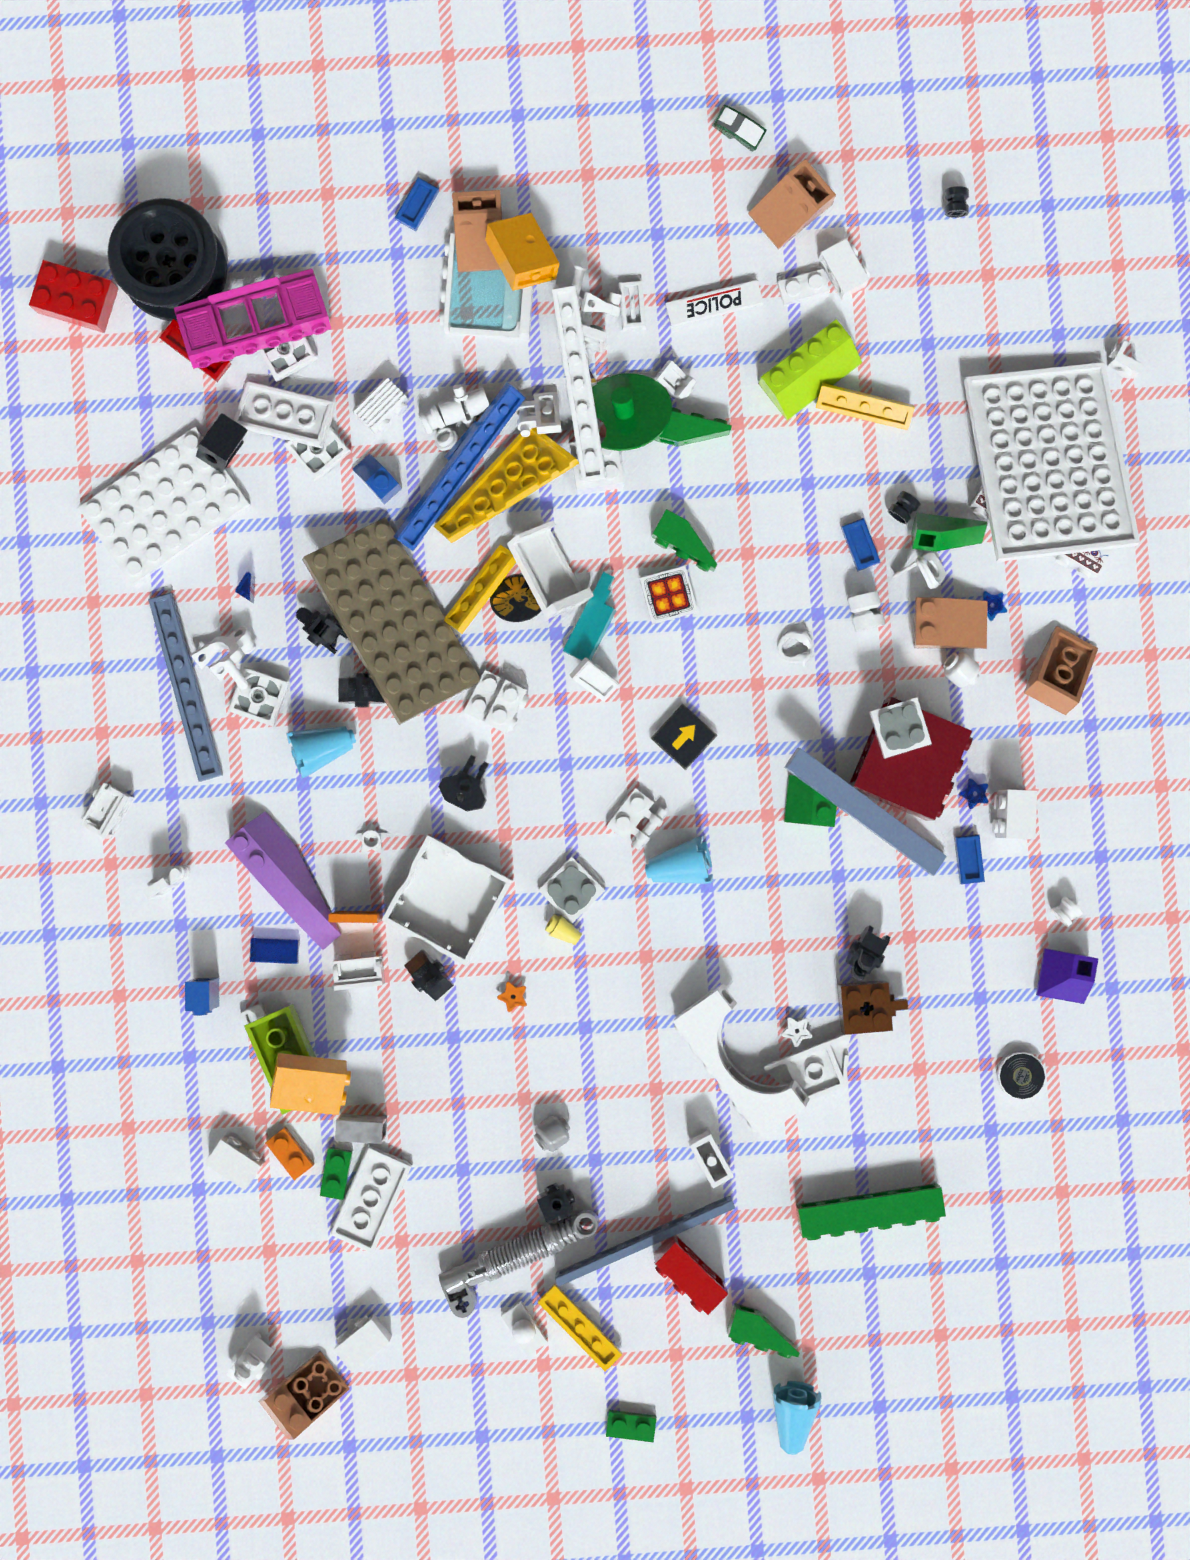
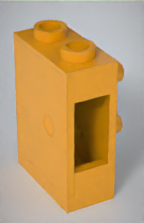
[485,213,560,291]
[270,1053,351,1115]

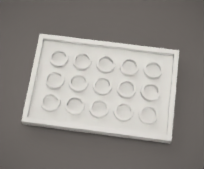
[78,427,251,586]

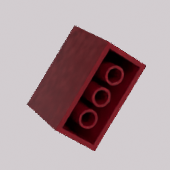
[849,697,973,821]

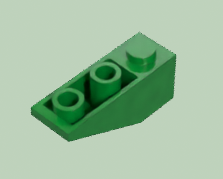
[655,407,732,447]
[652,509,718,572]
[911,513,987,552]
[727,1303,800,1358]

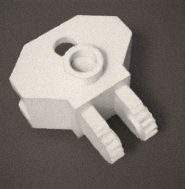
[226,1333,276,1389]

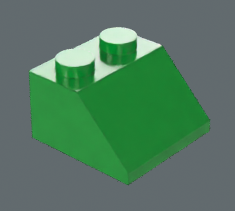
[784,775,837,827]

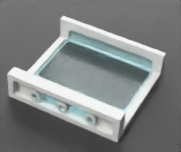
[440,233,534,340]

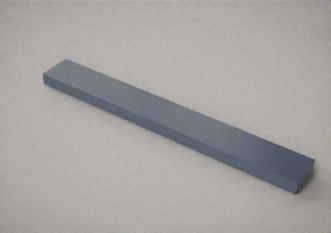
[148,593,223,782]
[784,748,947,876]
[555,1196,735,1287]

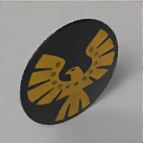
[490,575,542,622]

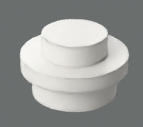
[435,428,458,451]

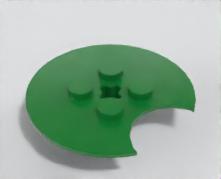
[592,373,672,451]

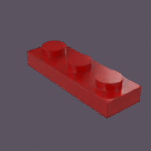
[159,319,231,383]

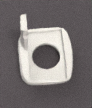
[893,552,946,589]

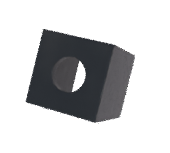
[196,413,248,473]

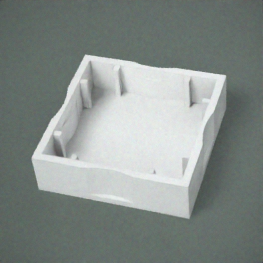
[382,835,513,966]

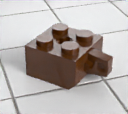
[837,981,908,1035]

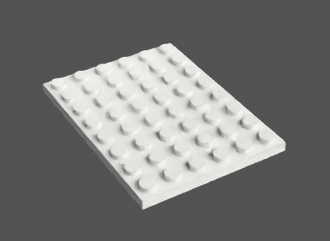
[964,362,1140,562]

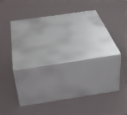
[335,1114,387,1144]

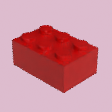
[29,260,118,333]
[654,1235,728,1315]

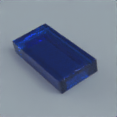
[250,938,300,964]

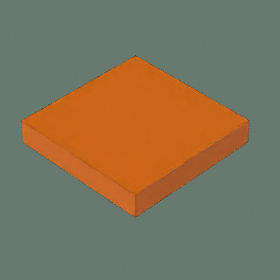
[328,911,383,923]

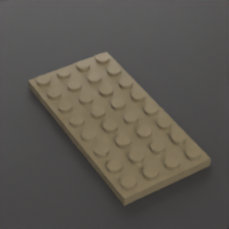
[302,517,480,725]

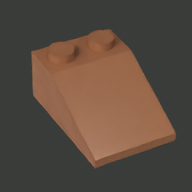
[914,597,987,649]
[1024,626,1098,715]

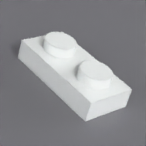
[777,268,830,306]

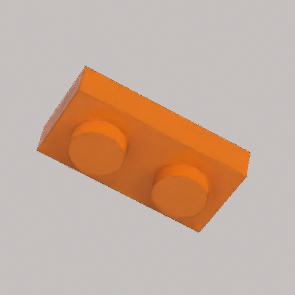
[265,1126,314,1181]

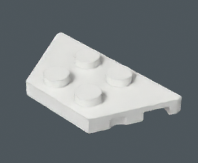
[763,1034,851,1101]

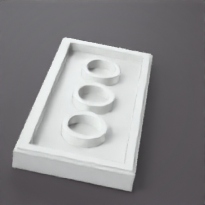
[234,381,337,449]
[330,1145,413,1254]

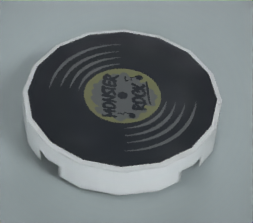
[997,1051,1046,1100]

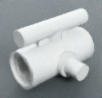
[438,384,489,429]

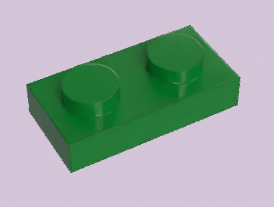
[320,1147,353,1200]
[606,1410,657,1443]

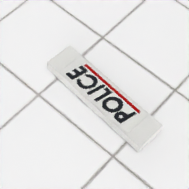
[665,280,763,328]

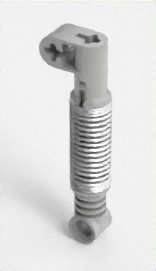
[438,1210,599,1318]

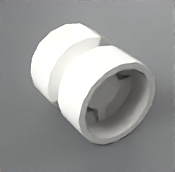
[848,592,885,632]

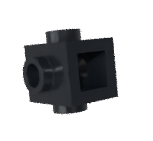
[537,1183,576,1222]

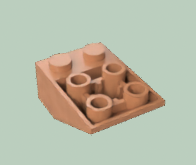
[748,159,836,250]
[452,190,502,272]
[258,1351,350,1440]

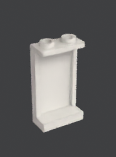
[507,520,594,620]

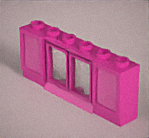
[174,268,331,369]

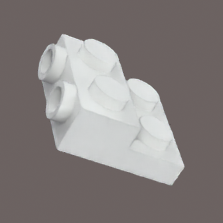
[463,670,529,734]

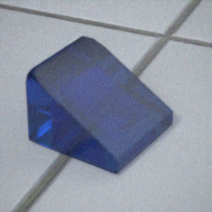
[235,572,255,604]

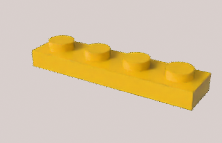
[816,383,915,430]
[444,545,516,634]
[538,1284,622,1372]

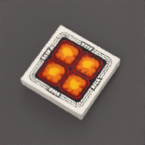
[639,566,698,625]

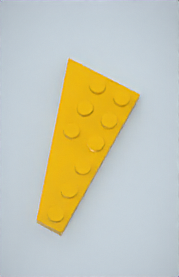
[433,427,579,543]

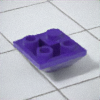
[1036,948,1099,1004]

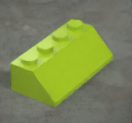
[758,319,862,421]
[244,1004,316,1115]

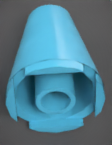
[286,726,356,778]
[645,836,713,884]
[773,1381,822,1455]

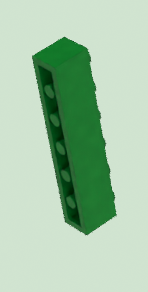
[796,1183,946,1241]

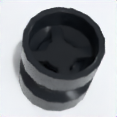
[945,186,969,218]
[887,491,921,524]

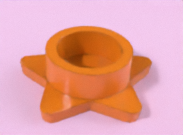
[497,981,527,1012]

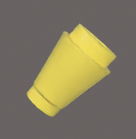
[545,914,582,945]

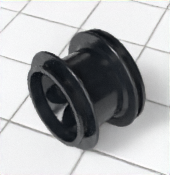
[107,198,227,322]

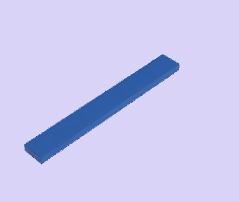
[393,382,526,551]

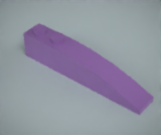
[225,811,341,950]

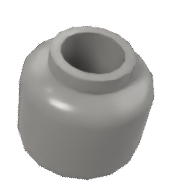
[534,1115,570,1152]

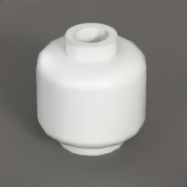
[943,652,980,688]

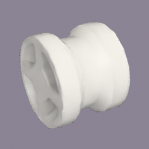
[418,405,445,435]
[1051,897,1082,927]

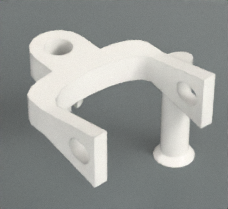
[572,266,622,317]
[190,627,256,693]

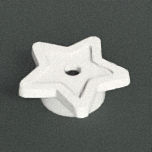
[356,823,387,853]
[781,1017,812,1047]

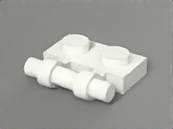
[516,392,561,437]
[607,788,667,850]
[143,865,190,899]

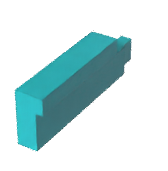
[563,572,616,661]

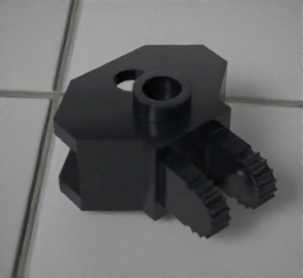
[296,607,348,654]
[338,673,386,708]
[438,755,489,812]
[845,925,891,981]
[404,949,454,1001]

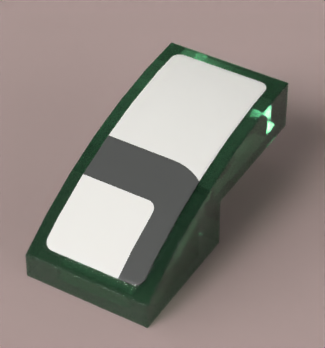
[711,104,767,152]

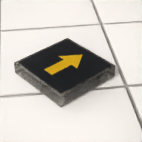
[650,703,718,771]

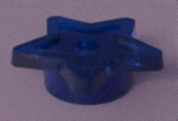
[983,591,1007,621]
[959,778,989,809]

